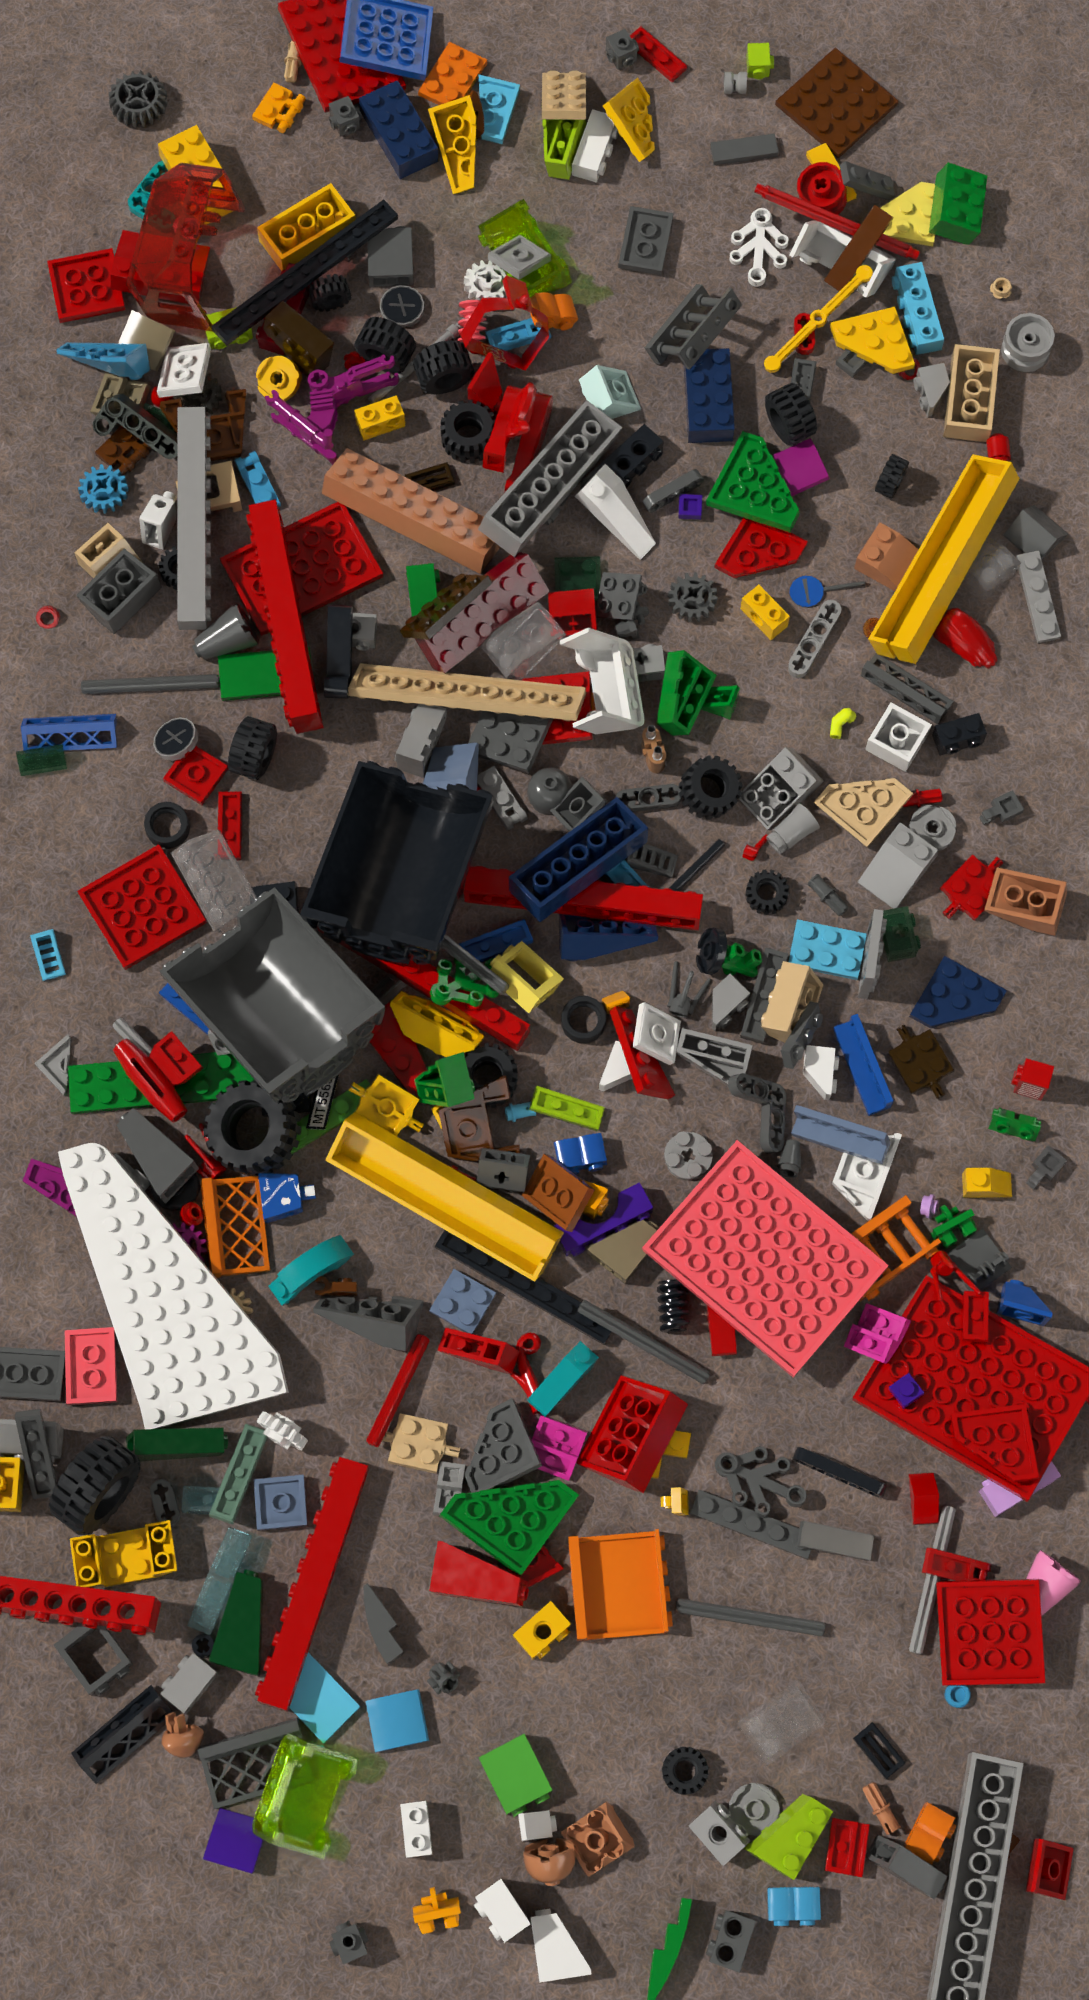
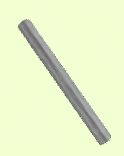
[909,1506,956,1654]

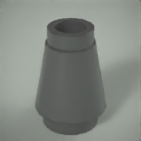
[777,1140,801,1178]

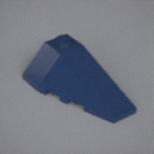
[559,914,658,962]

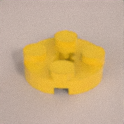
[256,356,302,401]

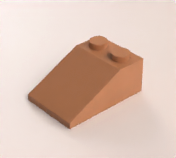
[854,522,919,591]
[985,867,1067,936]

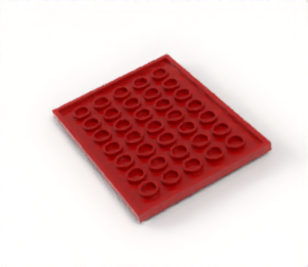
[852,1275,1089,1502]

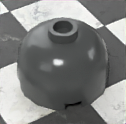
[527,767,573,815]

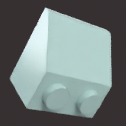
[579,365,641,419]

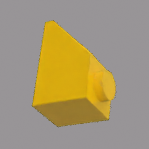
[962,1168,1012,1198]

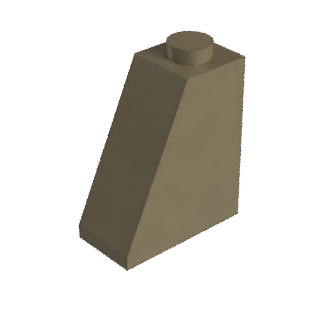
[587,1220,659,1284]

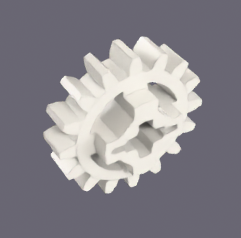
[464,260,512,300]
[257,1411,308,1451]

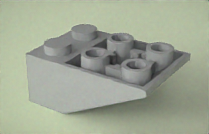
[739,747,824,830]

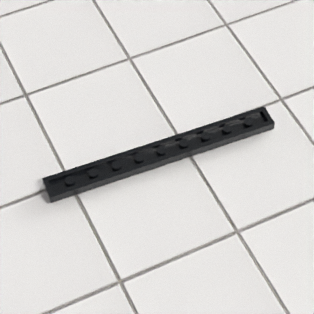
[212,199,398,346]

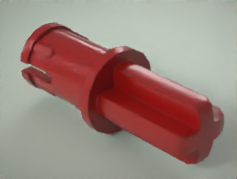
[903,789,942,808]

